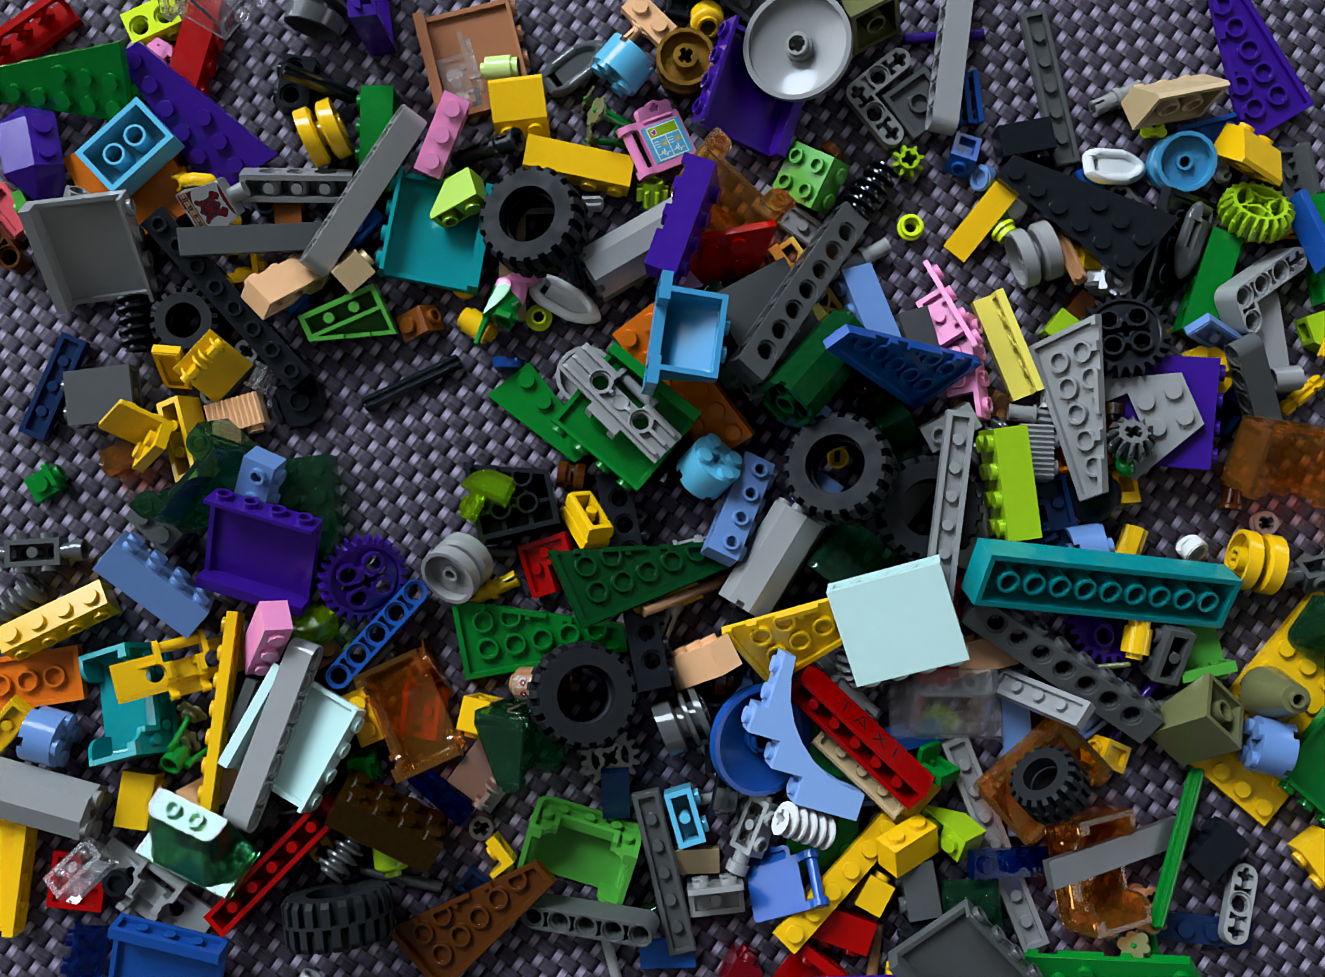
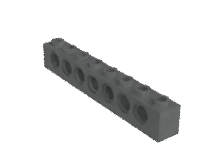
[725,201,869,387]
[960,599,1164,744]

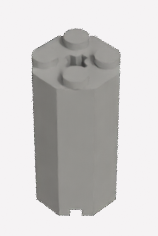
[578,197,672,302]
[718,497,827,617]
[0,756,113,841]

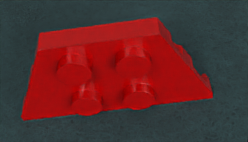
[689,220,776,284]

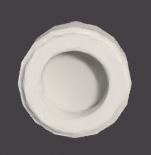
[1176,535,1208,561]

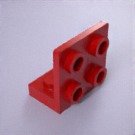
[772,940,849,977]

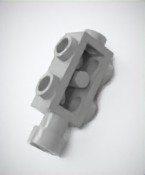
[725,795,780,877]

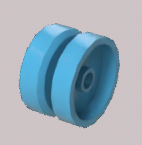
[1145,130,1218,192]

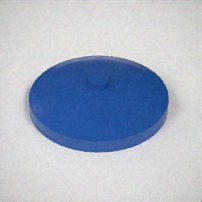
[709,683,811,797]

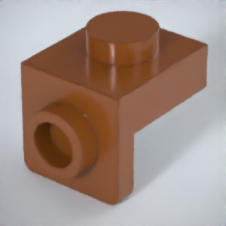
[396,305,444,343]

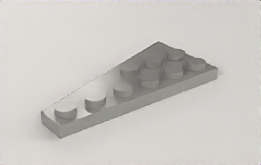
[1028,314,1109,501]

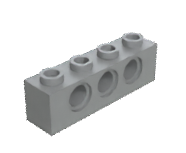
[239,168,355,203]

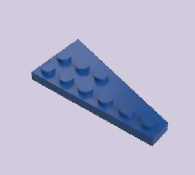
[823,324,982,410]

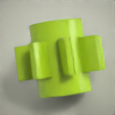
[891,145,924,180]
[636,177,669,210]

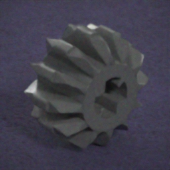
[1106,416,1156,464]

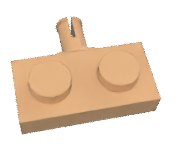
[621,0,677,48]

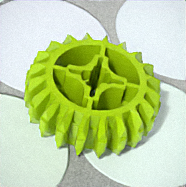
[1216,181,1296,244]

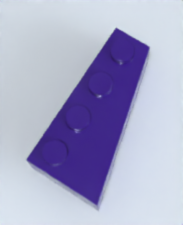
[644,152,722,286]

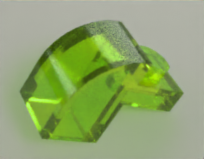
[459,469,517,524]
[287,601,340,645]

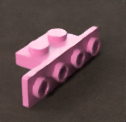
[915,259,984,355]
[945,312,993,422]

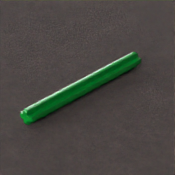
[1148,766,1205,930]

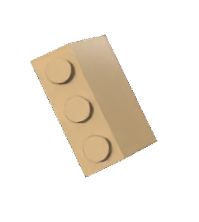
[1121,74,1230,130]

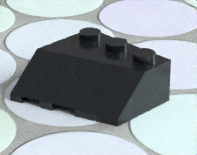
[463,462,564,546]

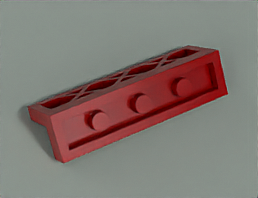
[0,0,84,65]

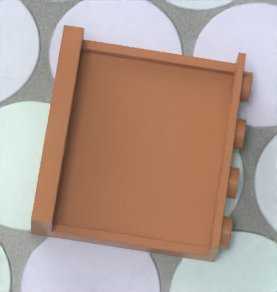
[412,0,530,118]

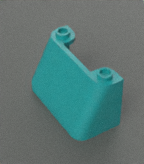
[78,642,179,767]

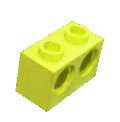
[120,0,184,45]

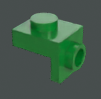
[917,740,960,787]

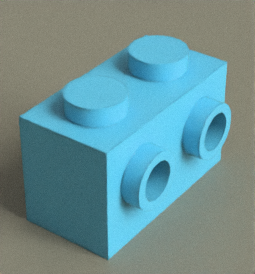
[664,782,710,850]

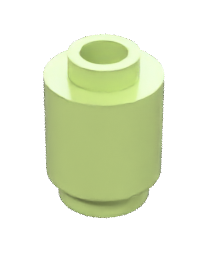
[480,54,521,83]

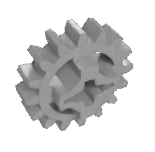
[581,730,640,783]

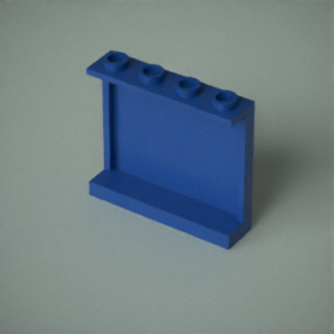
[107,913,230,977]

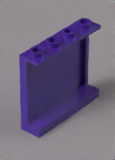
[691,14,804,162]
[1110,355,1226,470]
[195,488,323,618]

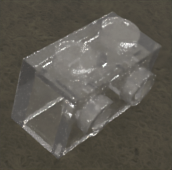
[43,837,119,904]

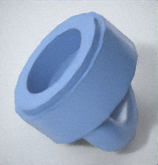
[969,164,998,192]

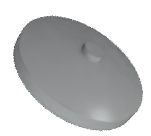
[743,0,854,102]

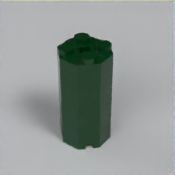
[760,309,866,429]

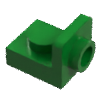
[23,462,70,504]

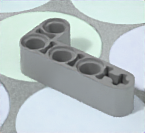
[1214,247,1308,334]
[1256,290,1305,394]

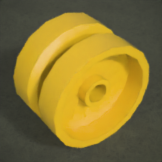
[292,97,353,169]
[1223,529,1289,595]

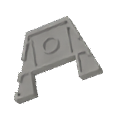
[1104,372,1204,481]

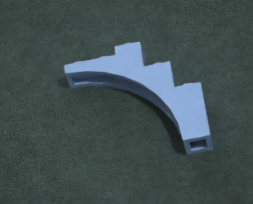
[741,648,865,821]

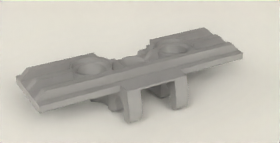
[559,342,682,464]
[90,835,212,933]

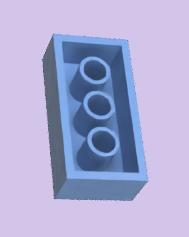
[92,530,216,639]

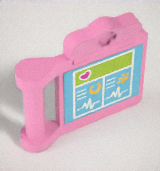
[615,99,698,182]

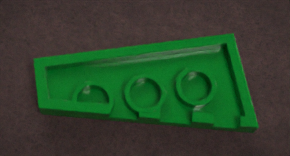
[487,362,585,464]

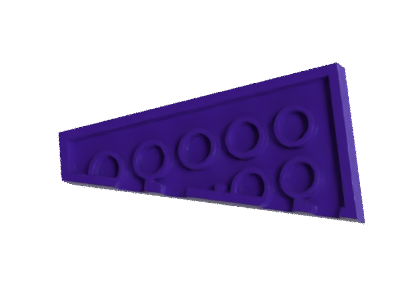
[1207,0,1314,136]
[126,41,280,186]

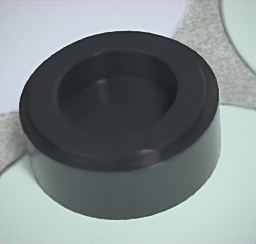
[102,868,134,898]

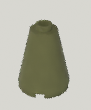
[1238,666,1311,720]

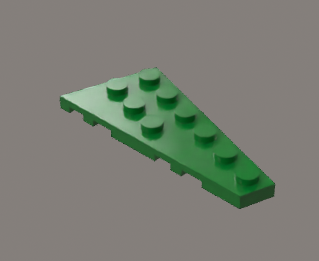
[0,39,133,120]
[451,601,628,680]

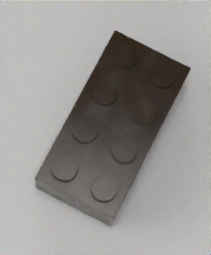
[324,768,449,874]

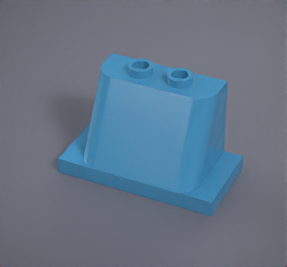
[641,270,731,396]

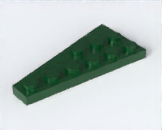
[547,542,730,630]

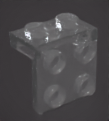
[436,31,485,107]

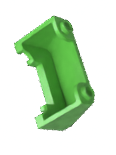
[517,795,642,905]

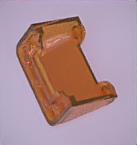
[670,126,797,236]
[352,649,466,784]

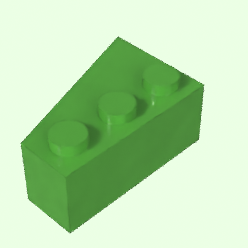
[297,283,400,342]

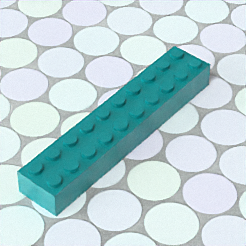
[961,537,1243,629]

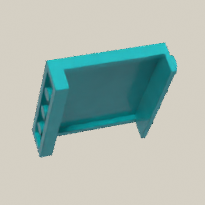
[375,165,494,295]

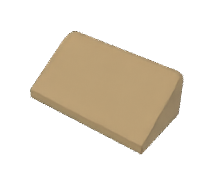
[673,845,720,875]

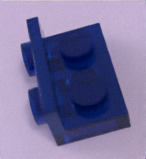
[59,920,110,977]

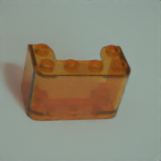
[1221,415,1325,509]
[972,718,1112,846]
[1045,804,1153,939]

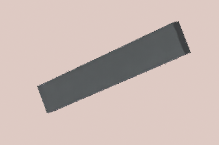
[1018,9,1081,170]
[176,222,351,258]
[631,787,697,956]
[1042,816,1176,890]

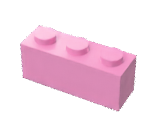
[414,90,473,180]
[241,600,293,676]

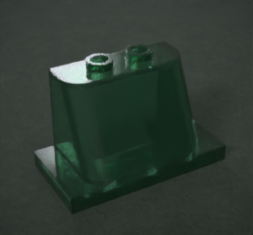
[135,787,261,901]

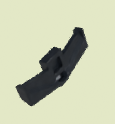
[704,701,740,816]

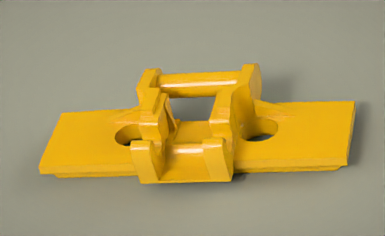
[109,628,247,705]

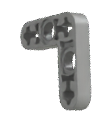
[844,48,911,149]

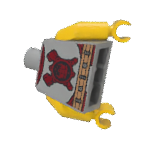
[171,172,251,227]

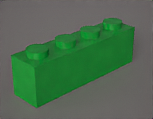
[355,85,398,199]
[1171,226,1244,341]

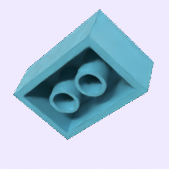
[75,97,185,198]

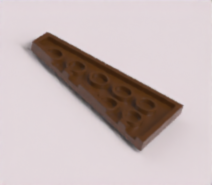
[390,859,557,977]

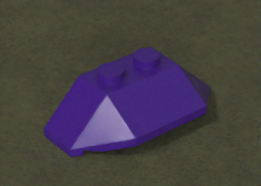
[0,107,66,201]

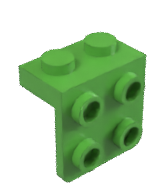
[772,141,851,216]
[1179,625,1238,687]

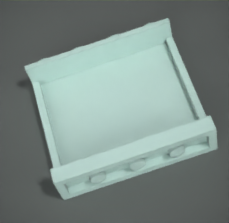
[826,554,970,687]
[217,662,367,814]

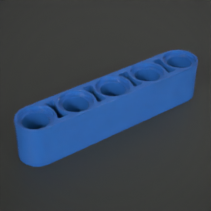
[325,580,431,689]

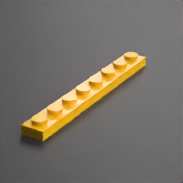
[193,611,245,840]
[772,783,942,955]

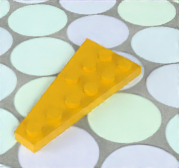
[721,597,843,682]

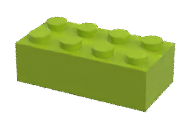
[976,424,1043,542]

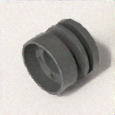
[284,0,347,42]
[650,686,713,759]

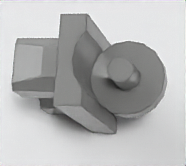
[1084,265,1132,303]

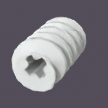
[771,801,836,850]

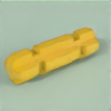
[1279,375,1325,416]

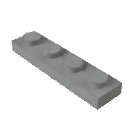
[988,667,1096,732]

